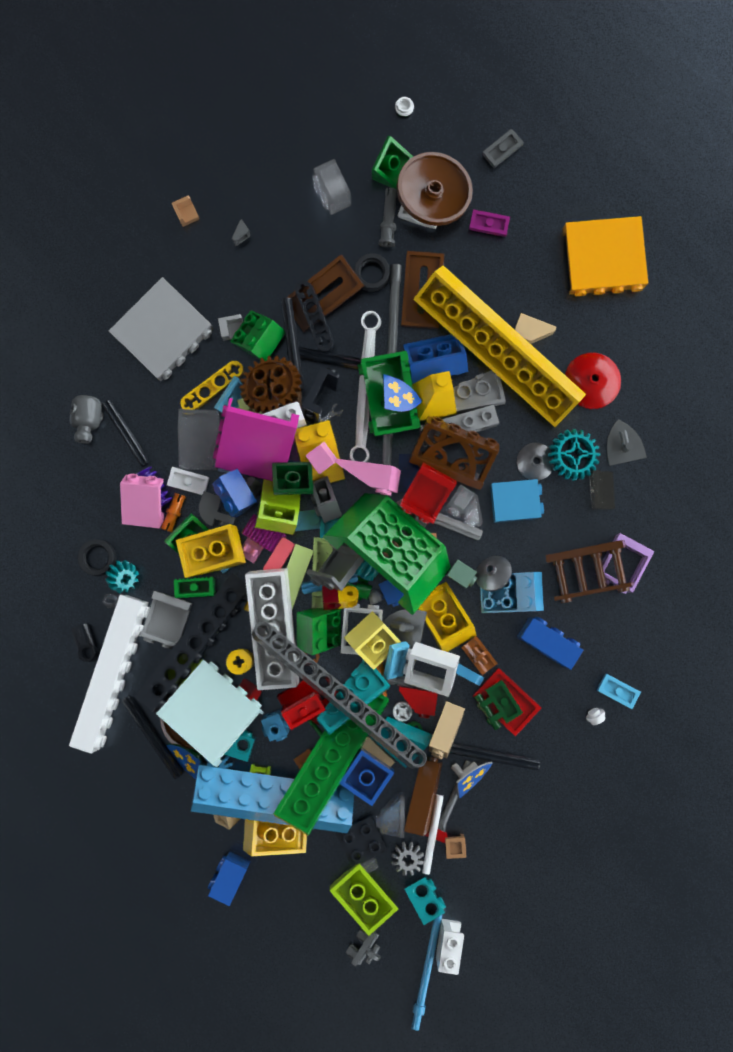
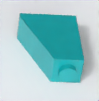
[370,716,433,768]

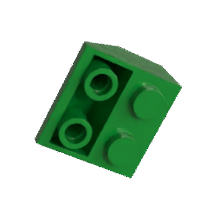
[230,310,285,361]
[297,608,341,655]

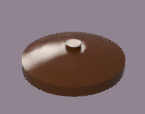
[397,152,473,226]

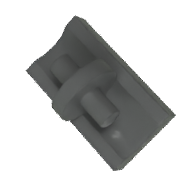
[346,928,381,967]

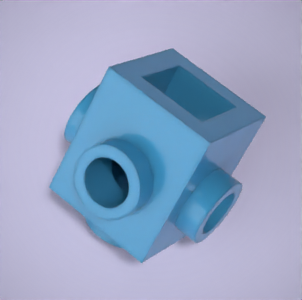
[261,708,290,742]

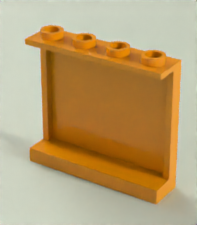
[563,216,648,297]

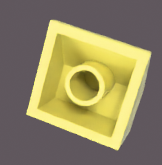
[344,611,401,670]

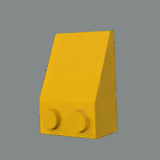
[294,420,345,483]
[176,524,246,578]
[418,582,477,652]
[243,819,307,856]

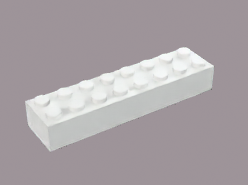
[69,595,150,753]

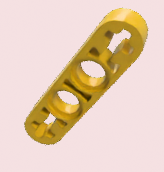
[180,361,244,413]

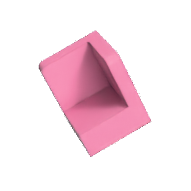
[306,442,337,474]

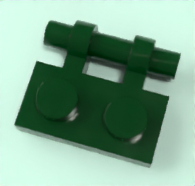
[474,679,523,730]

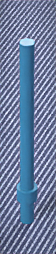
[411,910,442,1030]

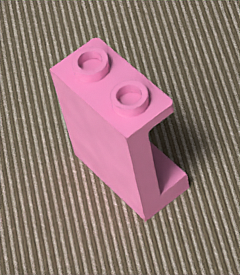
[120,474,165,528]

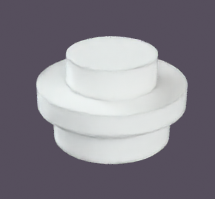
[395,97,414,116]
[586,708,605,725]

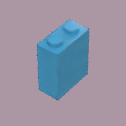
[490,479,544,523]

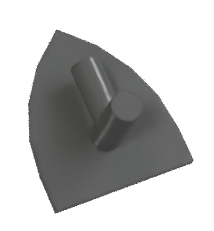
[606,419,647,466]
[382,609,427,648]

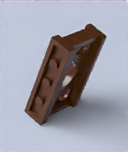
[409,416,499,490]

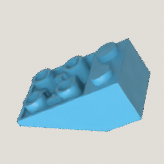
[480,572,544,613]

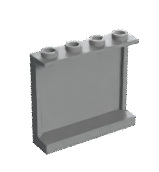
[109,277,213,382]

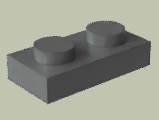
[482,129,524,168]

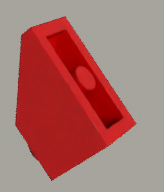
[399,686,438,719]

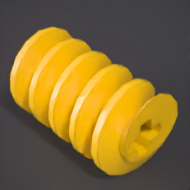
[226,648,254,675]

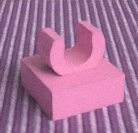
[242,538,264,564]

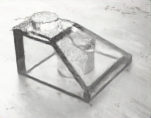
[376,791,405,838]

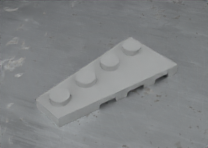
[453,370,506,413]

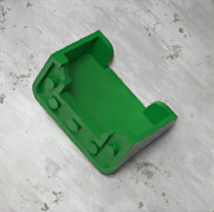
[358,351,421,436]

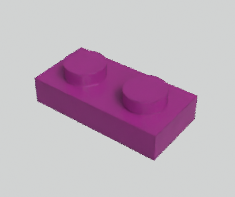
[469,209,510,237]

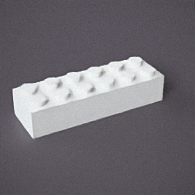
[245,568,299,690]

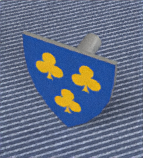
[451,762,493,798]

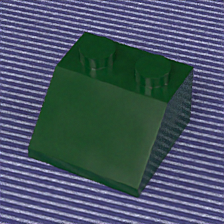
[272,462,314,495]

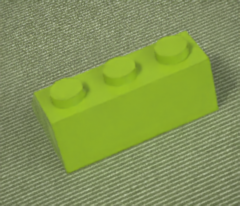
[330,863,398,936]

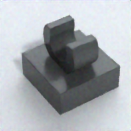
[244,476,262,499]

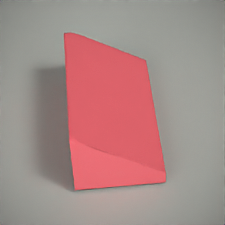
[263,537,295,570]

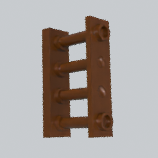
[545,540,634,603]

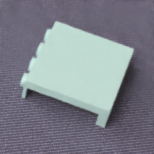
[156,660,264,767]

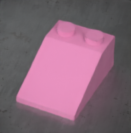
[335,459,401,496]

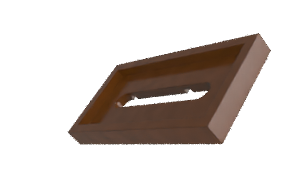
[401,251,444,329]
[286,255,365,332]

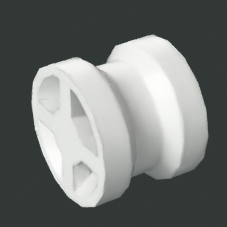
[393,701,412,722]

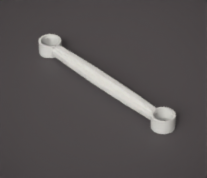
[350,311,381,462]

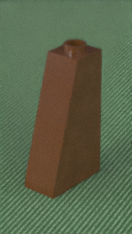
[404,756,442,836]

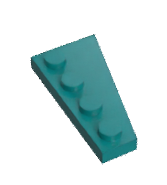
[317,660,390,735]

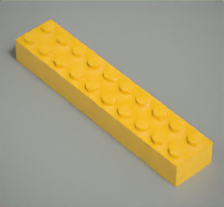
[413,266,586,427]

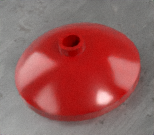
[565,353,621,409]

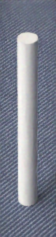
[422,794,443,874]

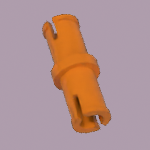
[161,493,186,533]

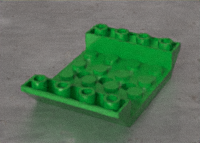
[323,493,451,615]

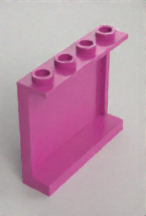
[213,398,300,481]

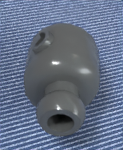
[69,395,104,444]

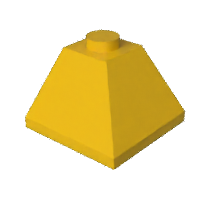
[412,371,457,421]

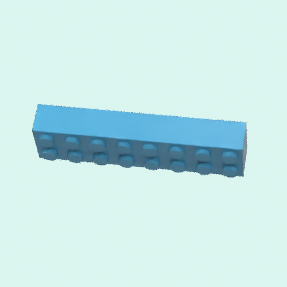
[191,765,354,833]

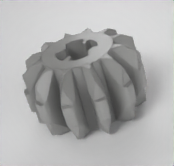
[392,842,424,876]

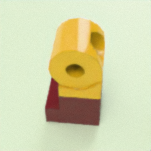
[322,586,359,610]

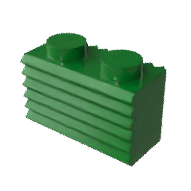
[174,576,216,598]

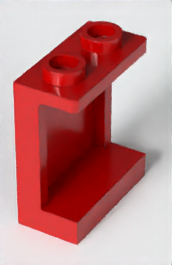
[400,462,457,524]
[277,681,326,730]

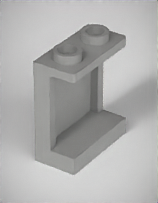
[139,591,193,650]

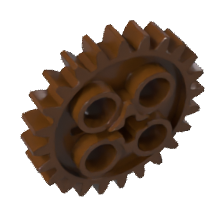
[239,355,302,414]

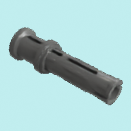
[378,188,397,247]

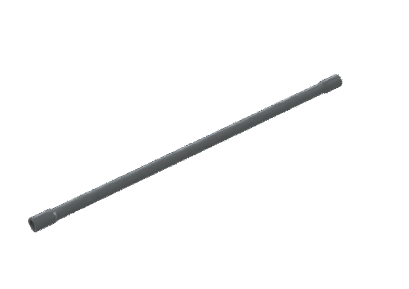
[380,264,402,558]

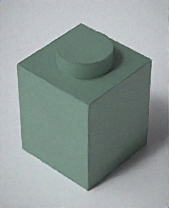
[446,559,477,588]

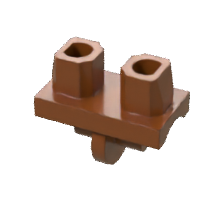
[461,636,498,676]

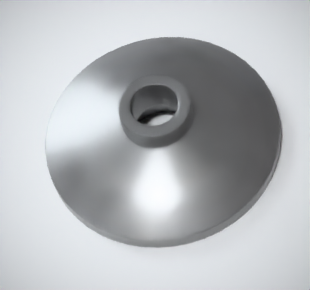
[517,443,555,480]
[475,556,512,591]

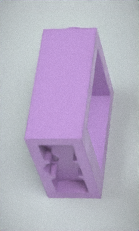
[595,533,655,594]

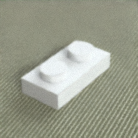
[167,467,210,495]

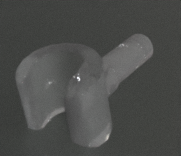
[320,404,343,422]

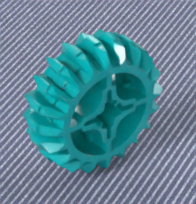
[548,429,600,481]

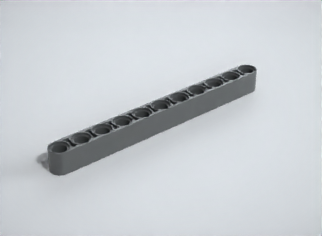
[252,621,427,769]

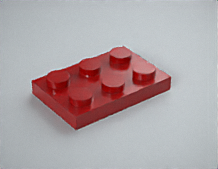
[472,668,541,736]

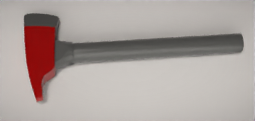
[425,760,473,843]

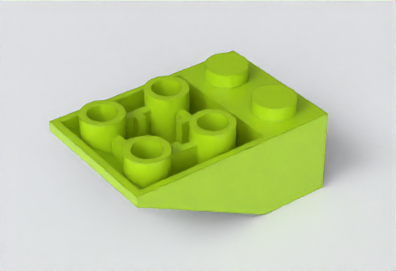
[255,479,301,535]

